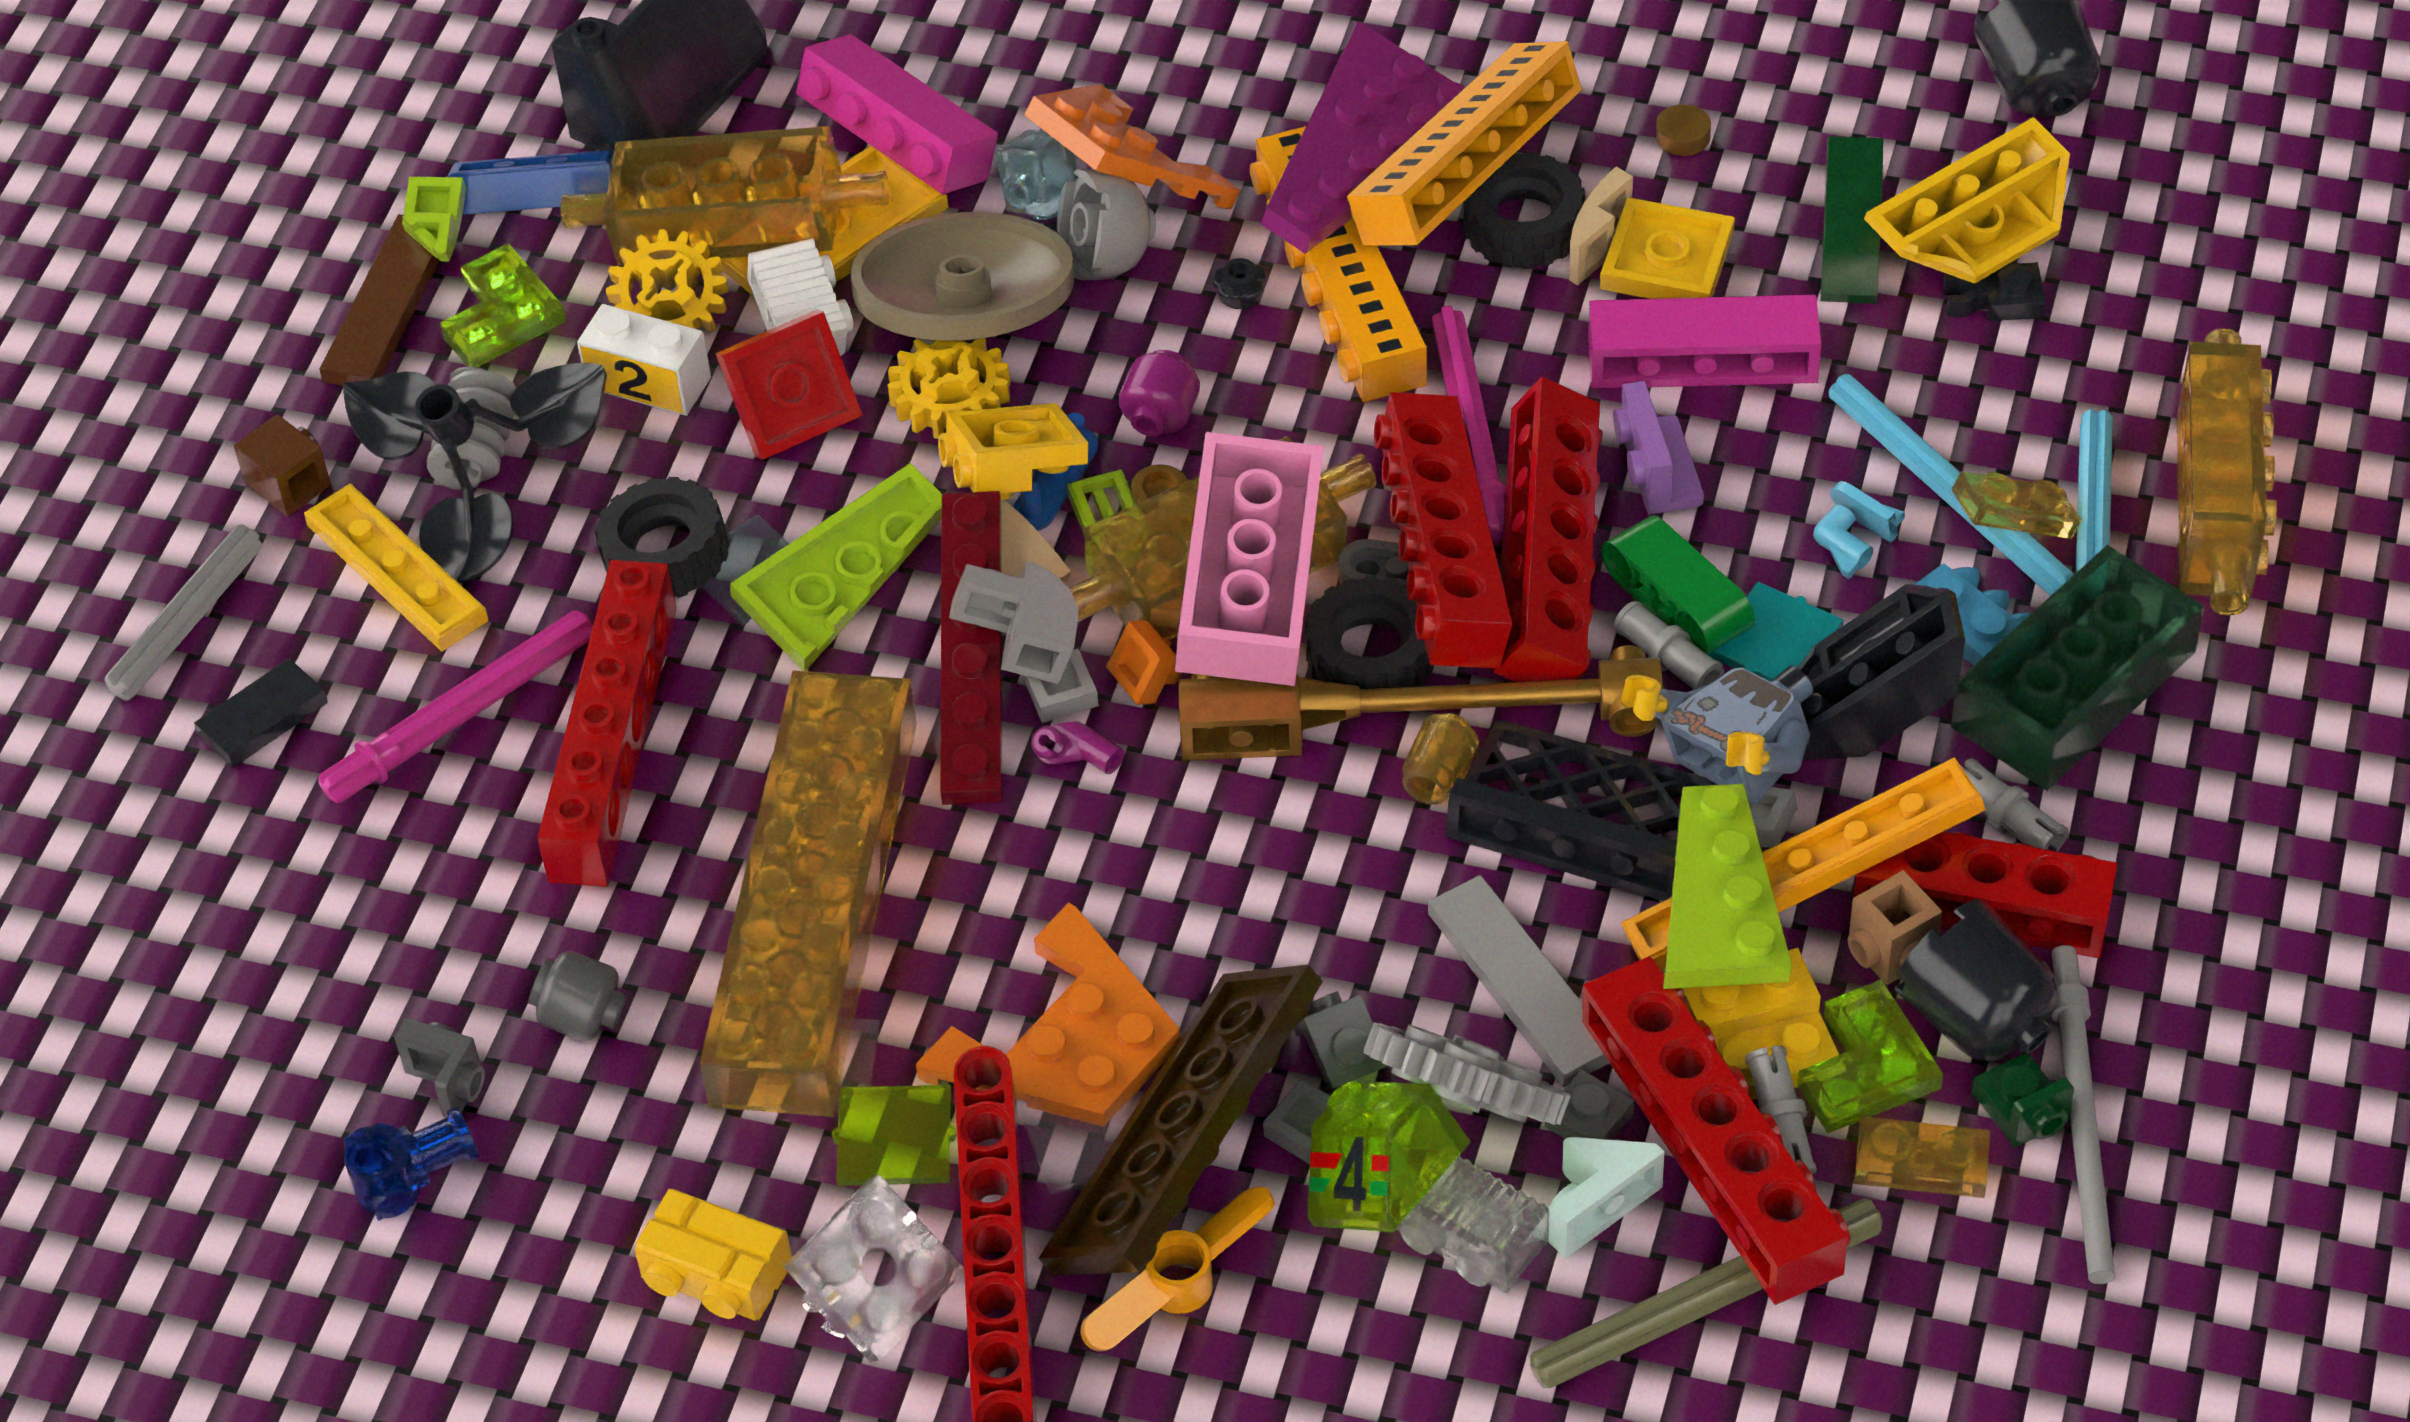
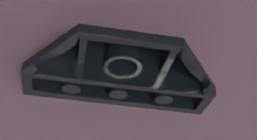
[1797,584,1965,760]

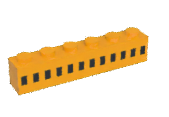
[1347,41,1582,246]
[1250,126,1427,403]

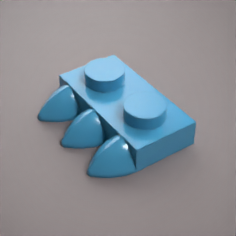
[1914,563,2039,676]

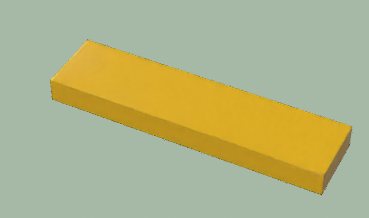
[304,483,489,652]

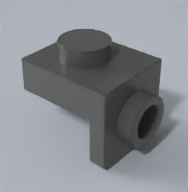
[1294,991,1388,1091]
[394,1017,485,1121]

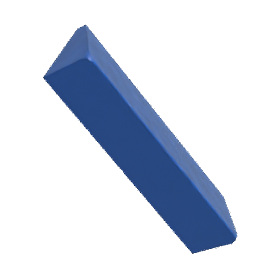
[447,150,614,215]

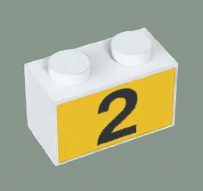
[577,304,711,416]

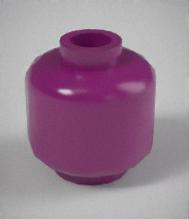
[1119,350,1200,437]

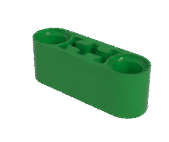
[1601,515,1755,655]

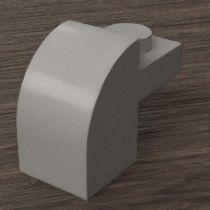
[949,561,1078,684]

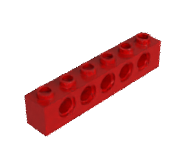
[1493,376,1603,682]
[1374,392,1512,669]
[537,560,677,887]
[1582,956,1851,1305]

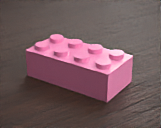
[1175,432,1324,686]

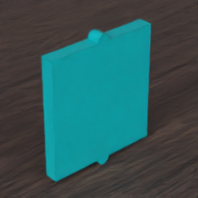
[1708,582,1844,682]

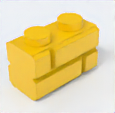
[635,1189,793,1321]

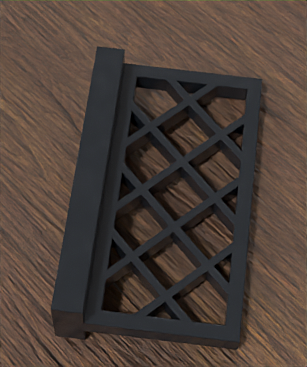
[1446,718,1718,901]

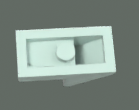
[1548,1137,1665,1259]

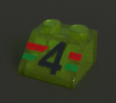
[1308,1081,1471,1232]

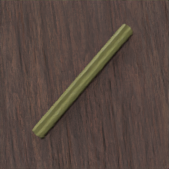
[1530,1199,1883,1388]

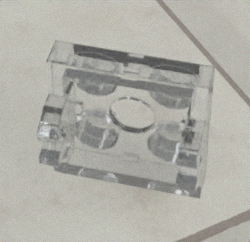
[783,1174,964,1363]

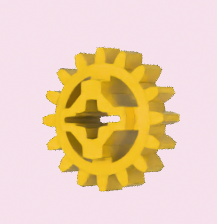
[606,229,729,332]
[887,338,1011,439]

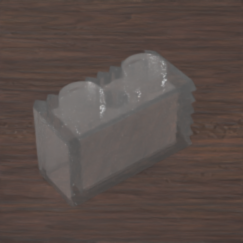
[1396,1147,1549,1293]

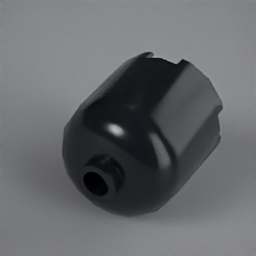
[1973,0,2101,118]
[1894,899,2058,1061]

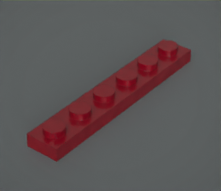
[940,491,1003,805]

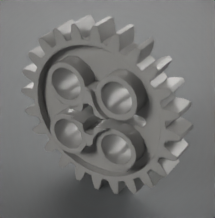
[1363,1022,1571,1125]

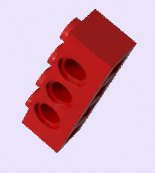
[1854,831,2118,959]

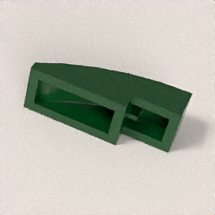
[1820,136,1884,304]

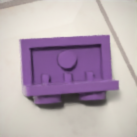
[1613,381,1704,515]

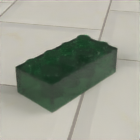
[1951,545,2204,791]

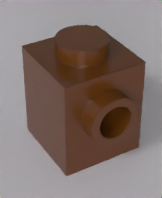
[233,414,331,517]

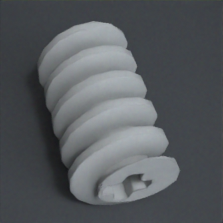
[427,366,516,490]

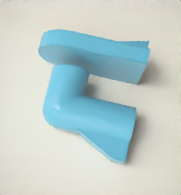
[1813,481,1905,579]

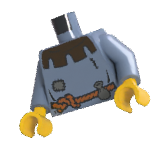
[1621,666,1813,804]

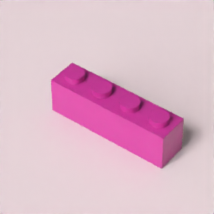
[796,34,999,195]
[1588,295,1821,389]

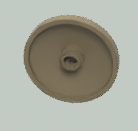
[850,212,1074,341]

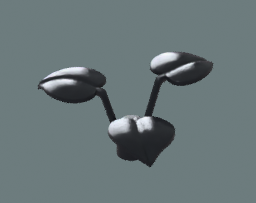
[343,363,607,583]

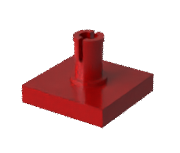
[715,310,863,460]

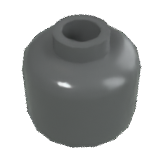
[528,951,627,1041]

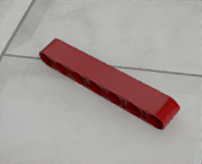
[954,1046,1037,1422]

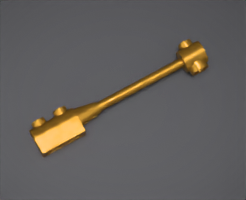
[1179,645,1663,761]

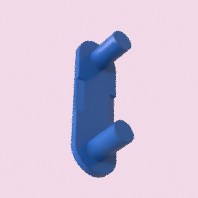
[1012,413,1098,531]

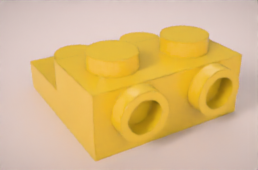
[938,403,1088,500]
[1681,948,1842,1100]

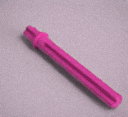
[1431,306,1506,546]
[318,610,593,803]

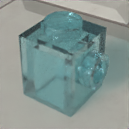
[995,130,1078,220]

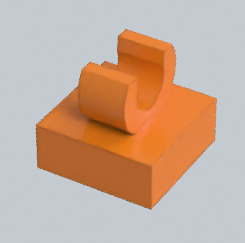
[1106,620,1183,705]

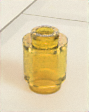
[1402,713,1479,805]

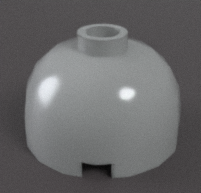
[1057,169,1156,280]

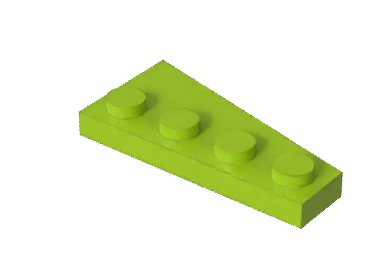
[730,463,942,672]
[1663,784,1792,989]

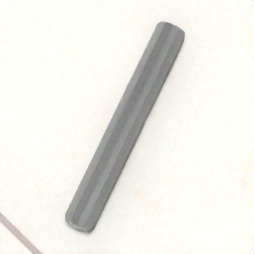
[104,524,262,701]

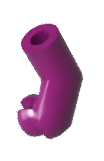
[1032,721,1124,774]

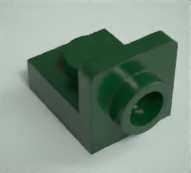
[1971,1054,2074,1148]

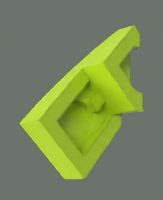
[402,177,467,261]

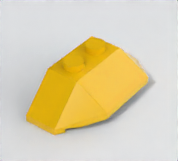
[1864,117,2070,284]

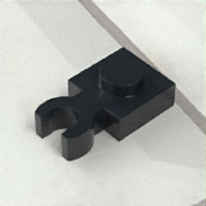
[1942,262,2046,321]

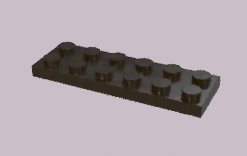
[1038,964,1323,1276]

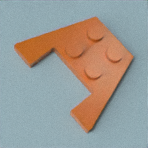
[1024,84,1241,209]
[916,902,1181,1128]

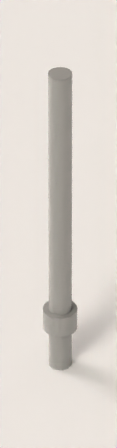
[2051,945,2115,1284]

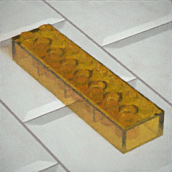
[700,670,917,1117]

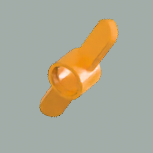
[1081,1186,1275,1352]

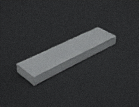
[1428,875,1609,1087]

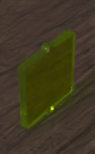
[832,1085,957,1186]

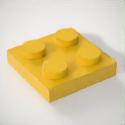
[1600,197,1735,299]

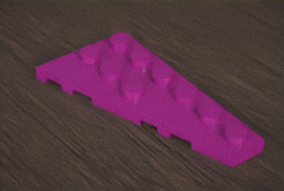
[1261,20,1466,254]

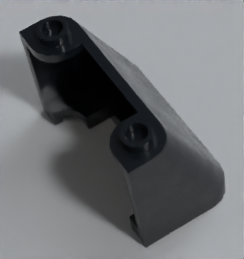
[551,0,768,163]

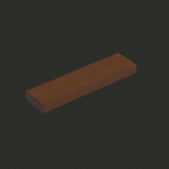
[319,214,440,386]

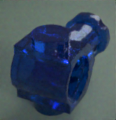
[343,1107,479,1221]

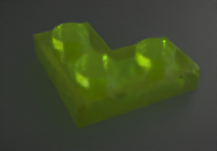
[440,243,567,367]
[1797,980,1943,1134]

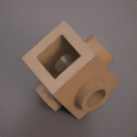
[1848,870,1942,985]

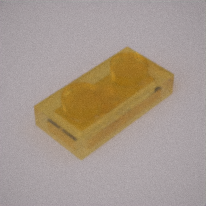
[1951,471,2082,539]
[1854,1116,1990,1198]

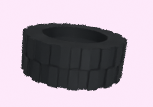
[1463,152,1585,269]
[595,477,730,598]
[1305,576,1434,689]

